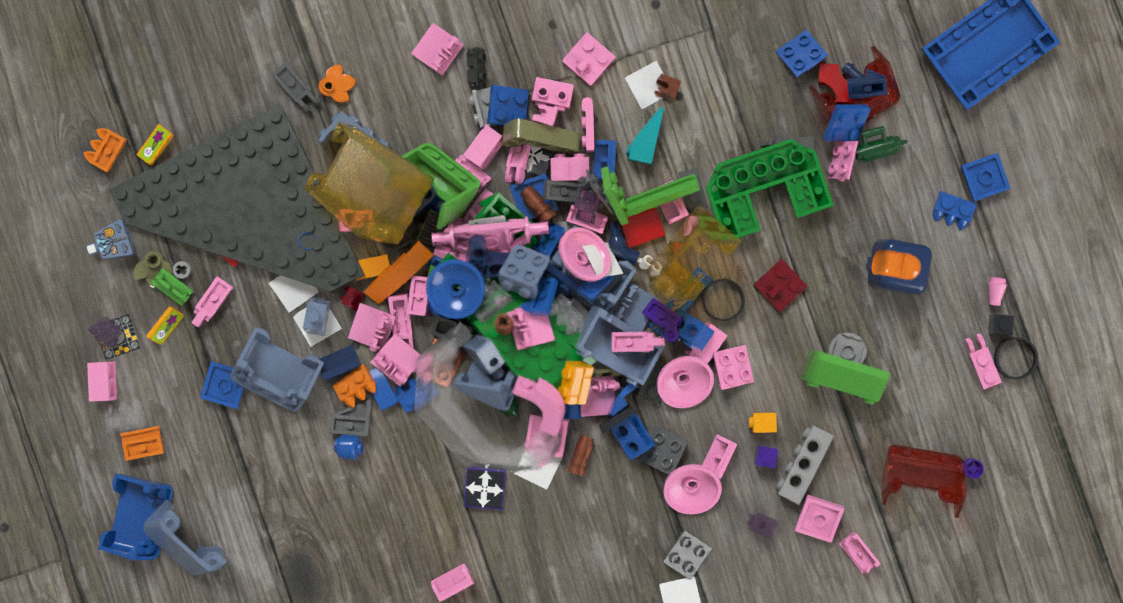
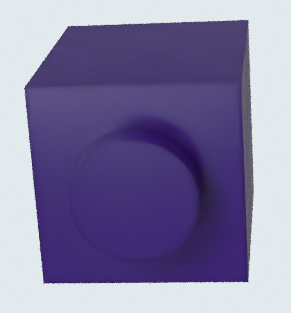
[754,445,778,468]

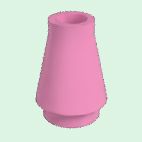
[988,277,1007,306]

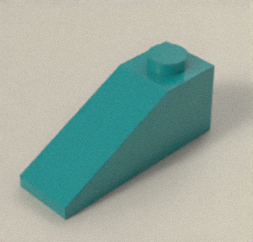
[626,107,664,166]

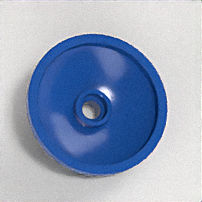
[426,259,485,318]

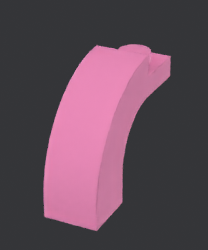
[512,376,565,436]

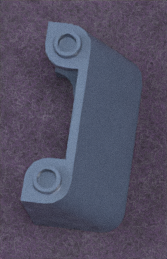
[549,225,637,311]
[575,305,666,386]
[229,327,324,412]
[455,332,517,411]
[143,499,226,576]

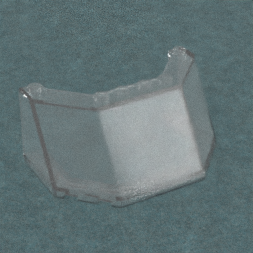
[414,322,562,473]

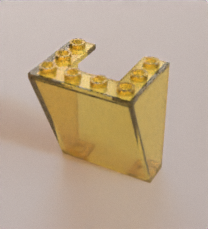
[304,122,435,244]
[649,204,742,302]

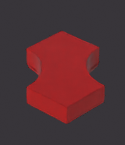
[818,63,856,105]

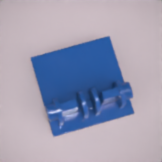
[775,29,829,78]
[533,222,566,258]

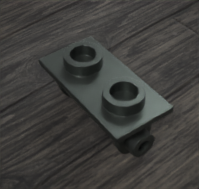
[466,47,487,88]

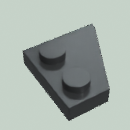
[329,400,372,437]

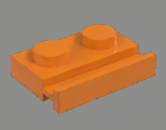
[120,426,165,461]

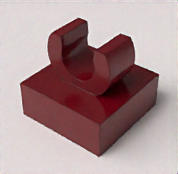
[339,286,366,311]

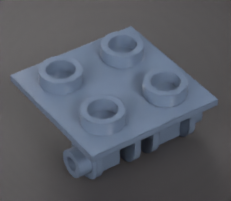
[608,282,660,332]

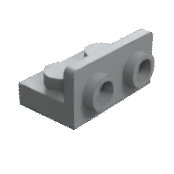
[469,87,498,129]

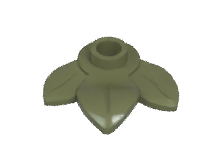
[134,251,173,289]

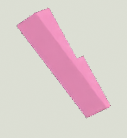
[388,292,417,372]

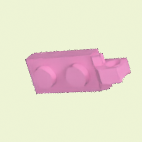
[192,276,234,328]
[612,332,664,352]

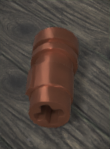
[520,185,557,223]
[494,314,514,335]
[567,435,594,477]

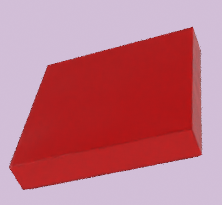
[621,208,665,248]

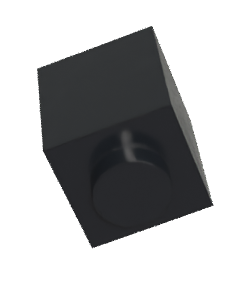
[988,314,1014,335]

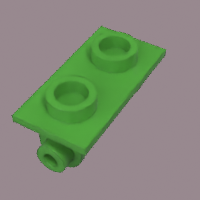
[151,268,193,306]

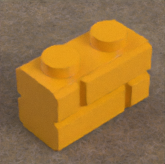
[558,361,594,404]

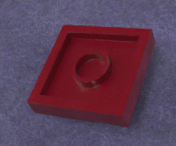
[753,258,808,312]

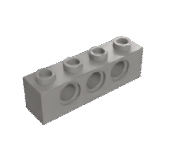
[776,425,834,504]

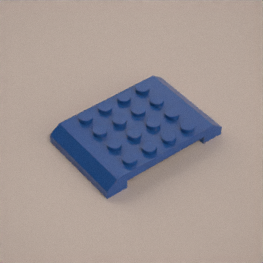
[921,0,1060,111]

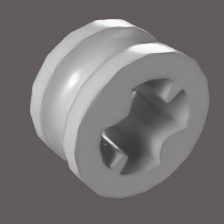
[173,261,191,278]

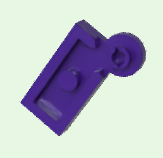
[642,298,684,342]

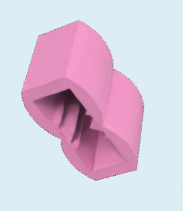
[550,154,589,182]

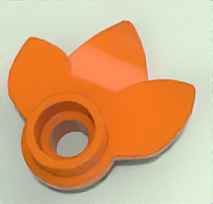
[318,65,356,103]

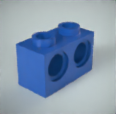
[677,309,715,351]
[611,413,655,461]

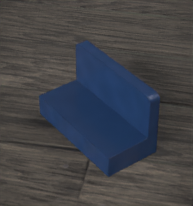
[320,345,361,381]

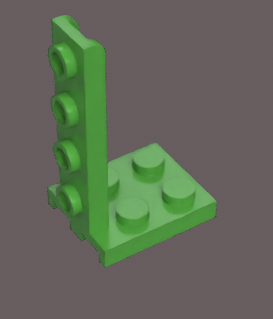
[601,166,700,225]

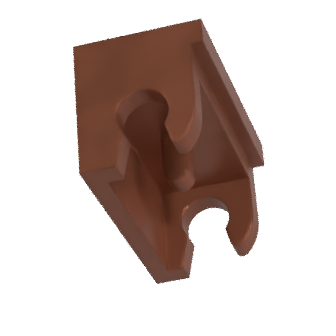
[654,73,681,103]

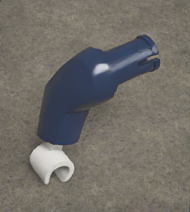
[608,222,653,270]

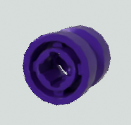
[961,458,984,479]

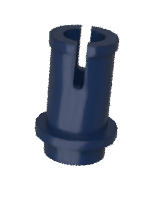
[841,62,866,79]

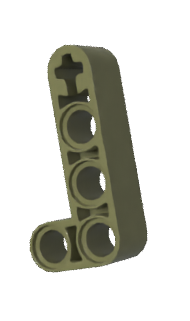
[502,119,581,155]

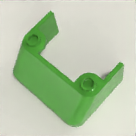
[384,143,480,229]
[801,350,891,405]

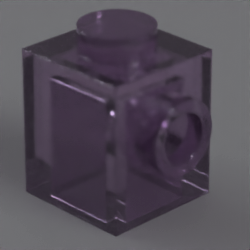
[574,190,600,224]
[88,317,122,347]
[746,511,778,539]

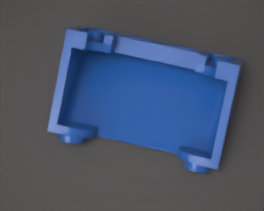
[98,474,173,560]

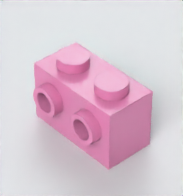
[532,77,574,112]

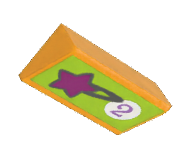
[137,124,174,166]
[146,306,184,345]

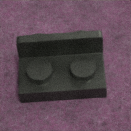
[635,362,664,405]

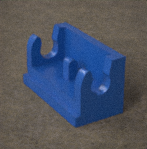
[593,140,616,180]

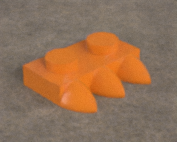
[84,128,127,173]
[332,364,376,408]

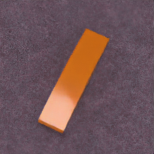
[364,241,433,304]

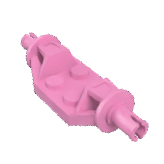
[432,216,549,254]

